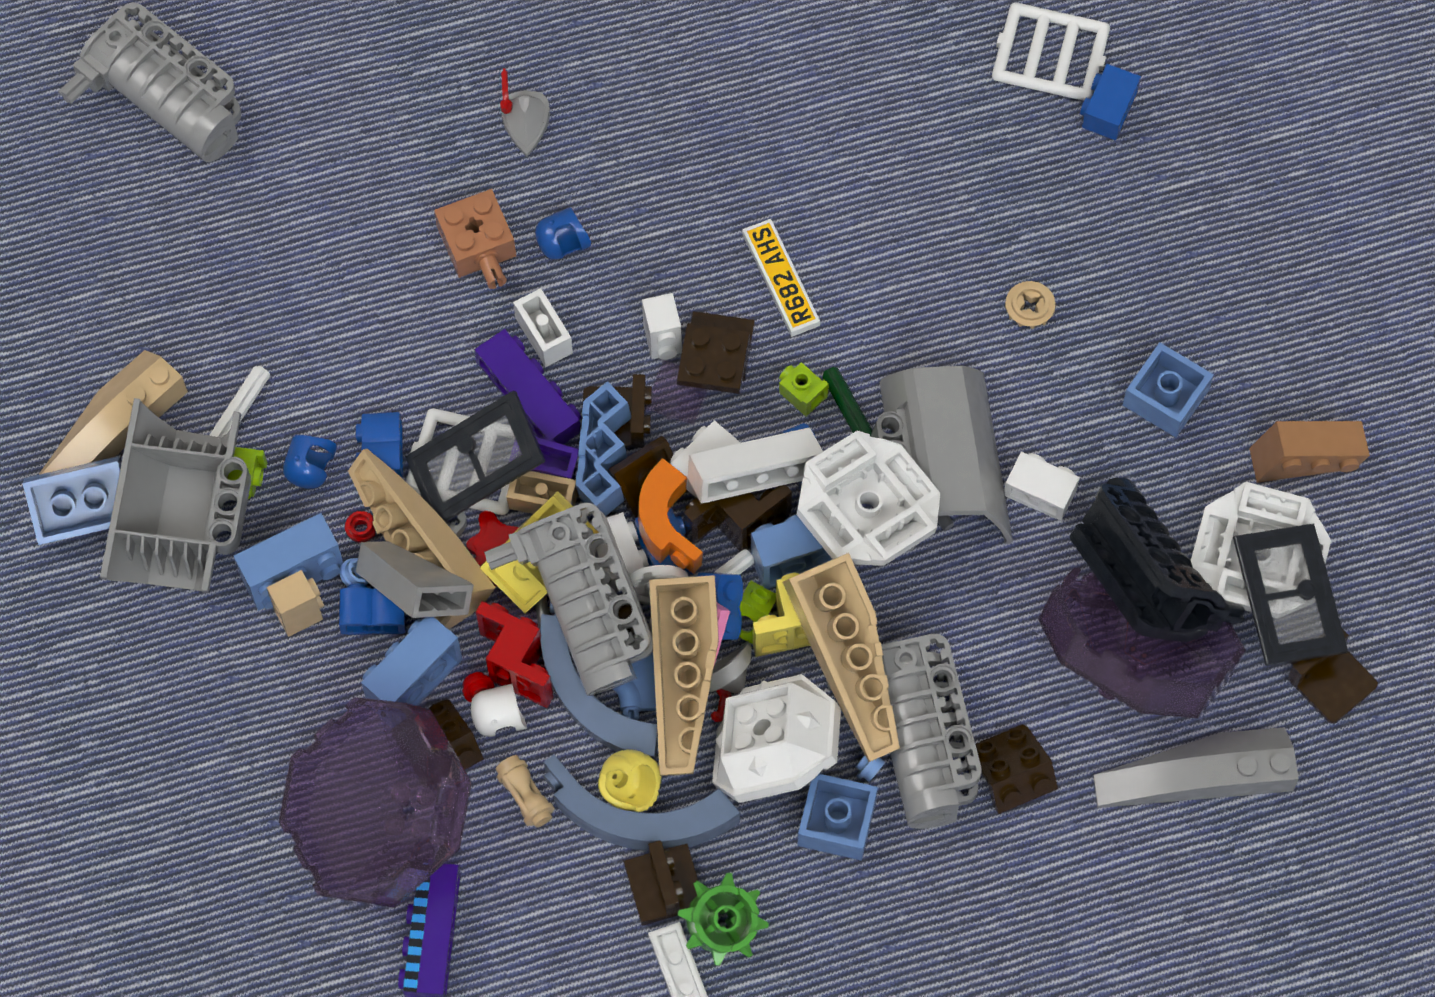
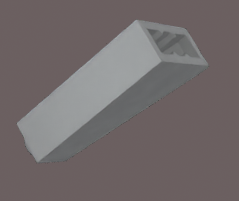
[356,541,474,618]

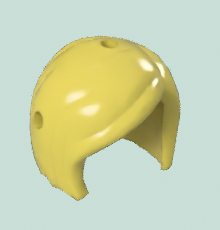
[598,749,662,812]

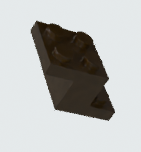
[677,311,755,394]
[684,485,792,552]

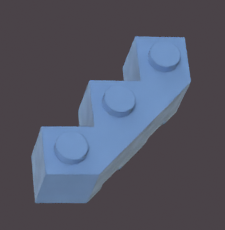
[576,381,631,516]

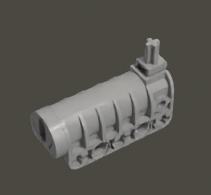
[58,2,242,162]
[484,502,653,696]
[826,634,981,829]

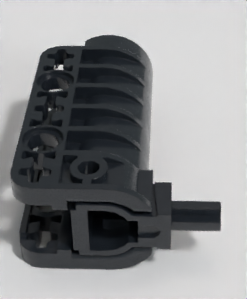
[1070,478,1245,642]

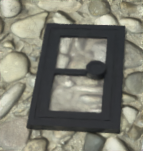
[405,390,545,522]
[1233,523,1348,666]

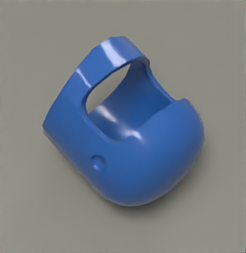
[535,207,591,260]
[283,435,337,489]

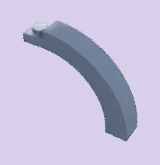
[540,601,658,760]
[543,754,740,851]

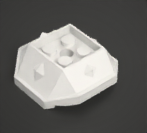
[796,430,940,566]
[1191,482,1331,619]
[712,674,841,803]

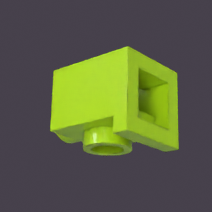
[779,362,829,417]
[227,447,268,499]

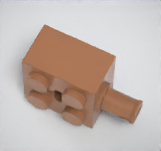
[434,189,516,289]

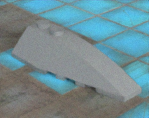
[1093,727,1299,808]

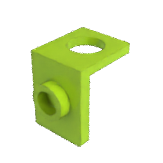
[739,580,776,644]

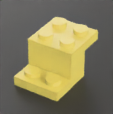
[480,491,599,614]
[753,573,810,657]

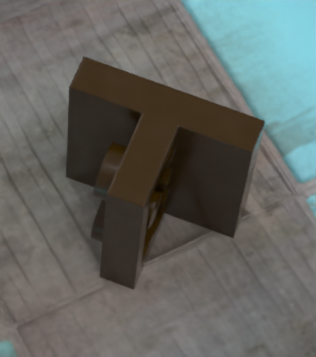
[608,436,688,521]
[623,840,698,926]

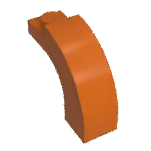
[638,458,703,574]

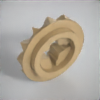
[1005,281,1055,329]

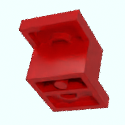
[476,601,553,708]

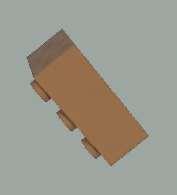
[1249,421,1370,483]

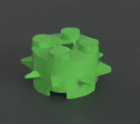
[678,873,769,966]

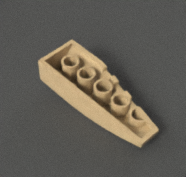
[39,350,188,475]
[348,449,496,630]
[783,553,900,762]
[649,575,719,776]

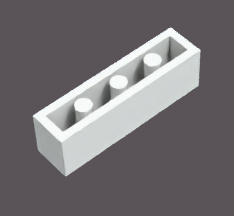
[687,428,823,504]

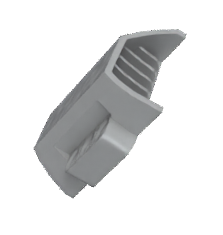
[871,366,1013,551]
[100,398,251,593]

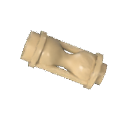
[495,755,555,828]

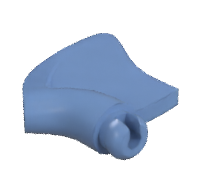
[613,652,656,720]

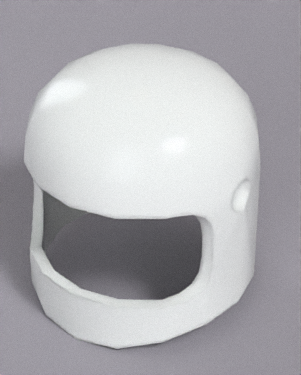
[471,684,527,737]

